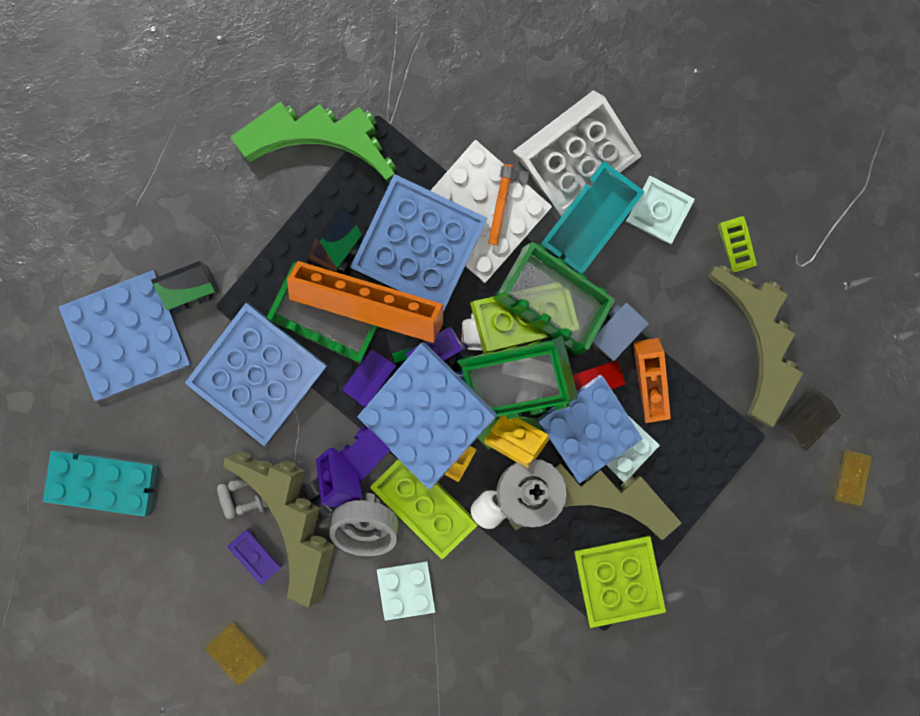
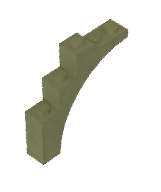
[707,265,803,427]
[223,451,335,608]
[508,463,682,540]

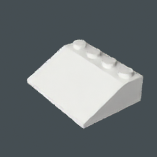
[513,90,641,216]

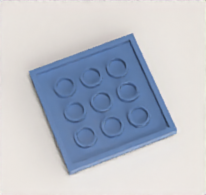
[350,174,488,312]
[59,270,191,402]
[185,303,328,446]
[357,342,498,489]

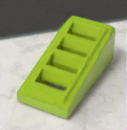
[717,216,757,273]

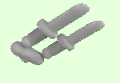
[217,478,268,519]

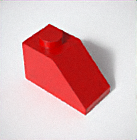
[572,360,626,391]

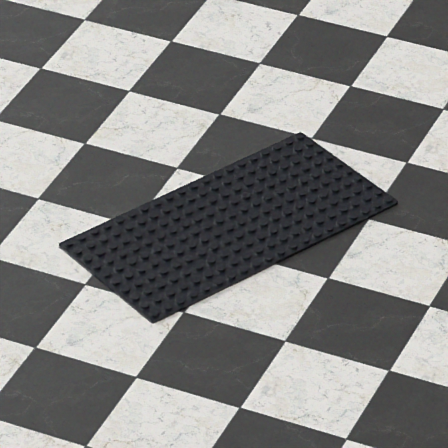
[217,116,765,631]

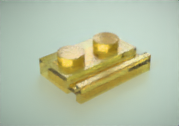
[204,622,266,686]

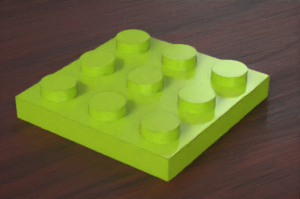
[574,536,666,628]

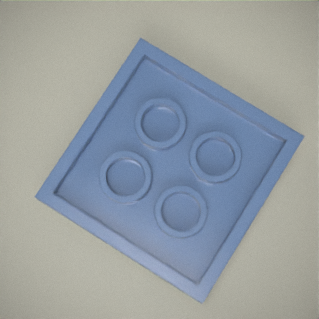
[536,375,643,483]

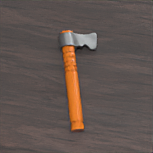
[488,164,530,246]

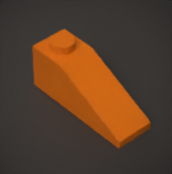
[633,338,671,423]

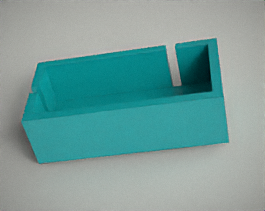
[541,161,645,274]
[43,450,158,517]

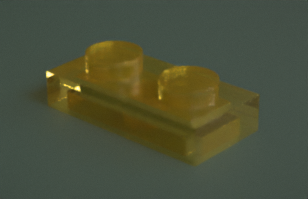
[834,450,872,506]

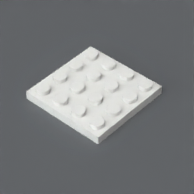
[430,140,552,283]

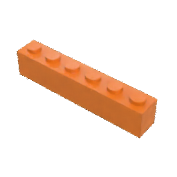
[287,261,443,343]

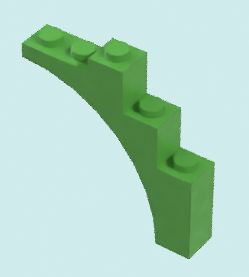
[231,101,397,184]

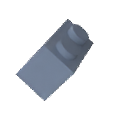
[592,302,649,362]

